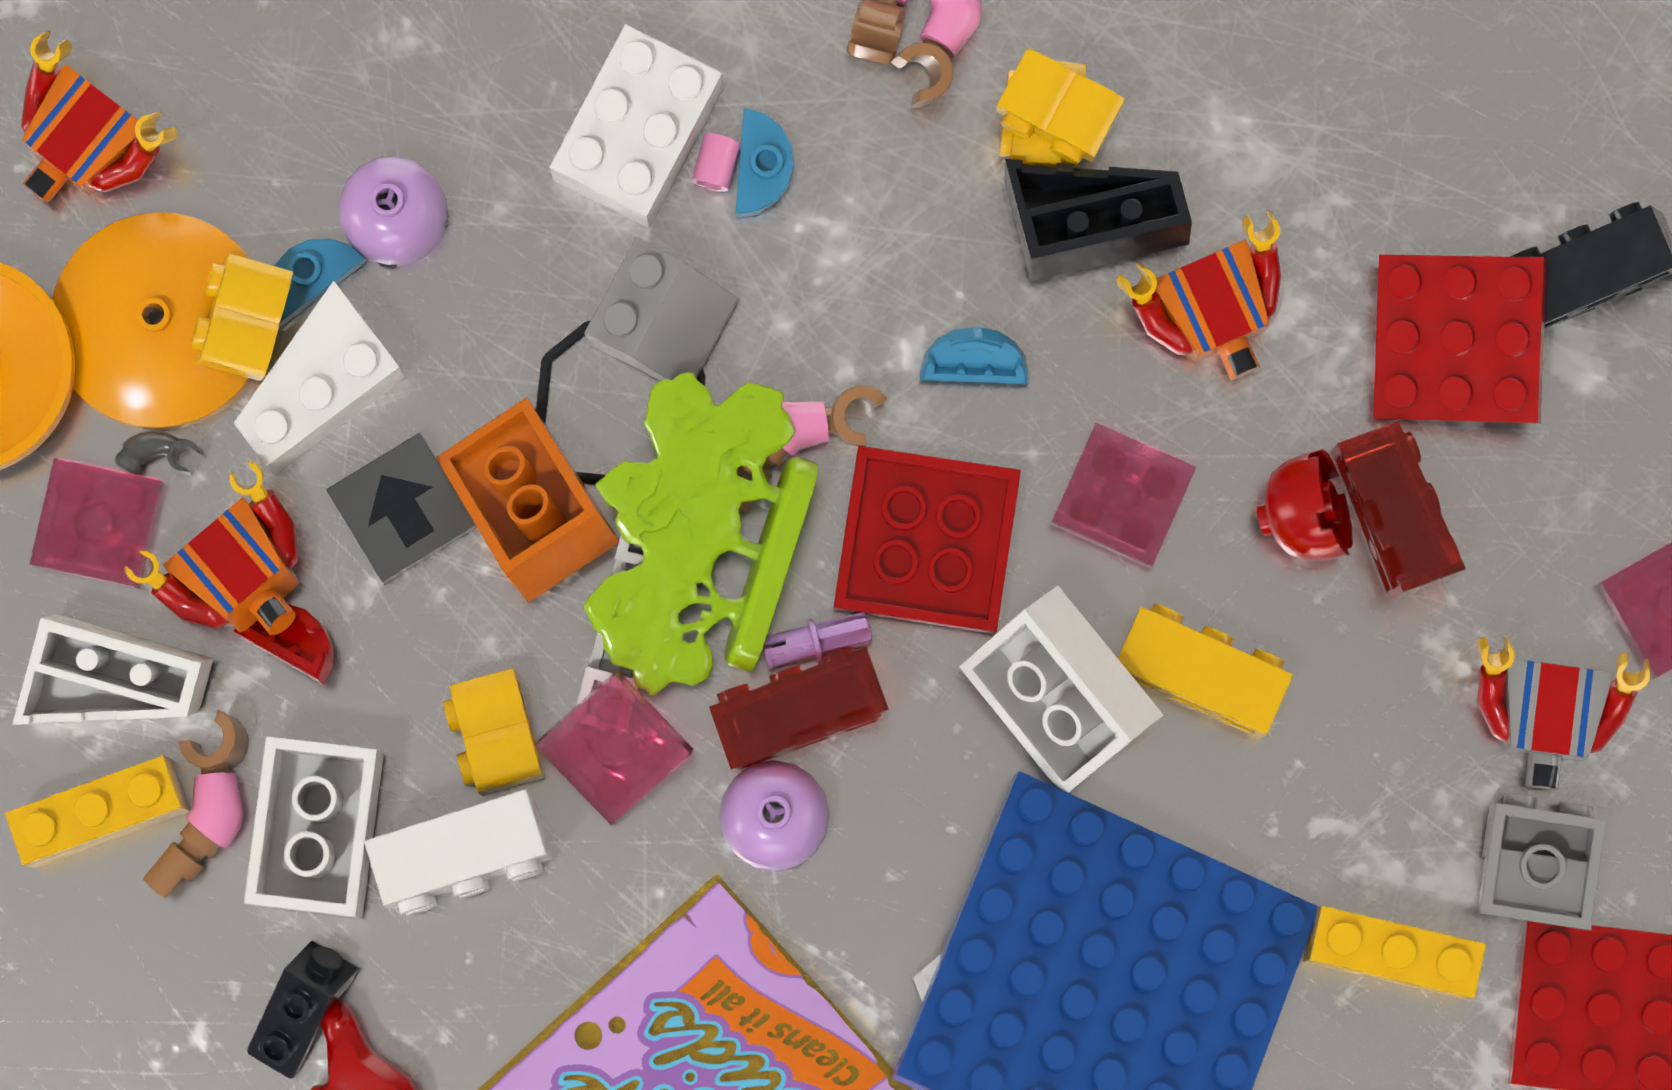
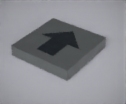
[326,432,477,584]

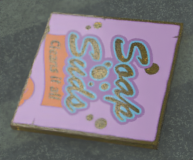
[478,874,911,1090]

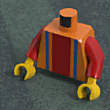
[21,30,178,204]
[1116,210,1281,380]
[124,460,299,635]

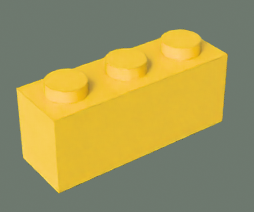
[1117,603,1294,739]
[4,755,190,868]
[1303,906,1486,1000]

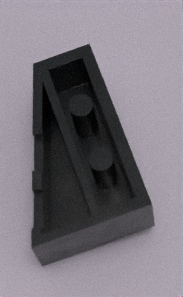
[1005,159,1192,281]
[1511,201,1672,330]

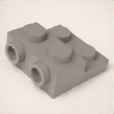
[1477,793,1607,930]

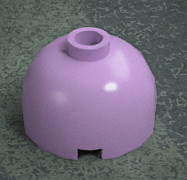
[338,156,448,266]
[719,760,830,872]

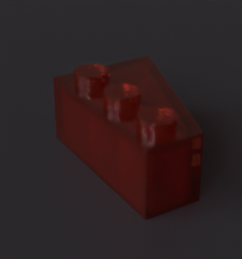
[1331,421,1466,604]
[709,646,889,773]

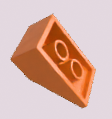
[436,397,619,603]

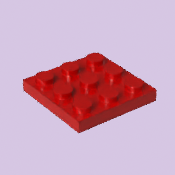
[1373,254,1547,424]
[833,445,1021,634]
[1508,920,1672,1090]

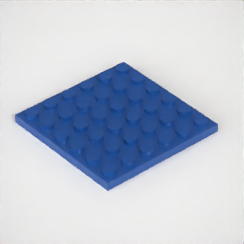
[892,771,1319,1090]

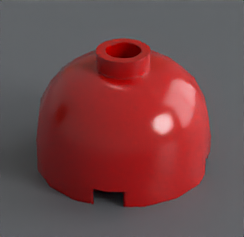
[1257,449,1353,562]

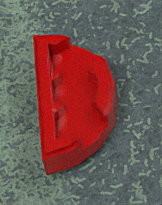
[233,604,333,686]

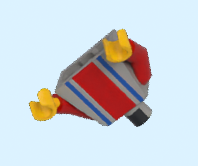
[1477,636,1650,790]

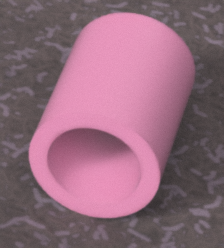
[691,133,741,192]

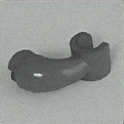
[115,431,204,475]

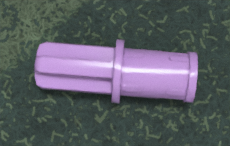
[763,613,872,670]

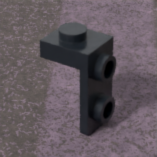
[247,940,359,1079]

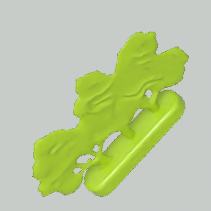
[583,372,818,696]

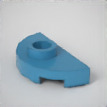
[735,108,794,218]
[274,238,367,327]
[920,327,1029,384]

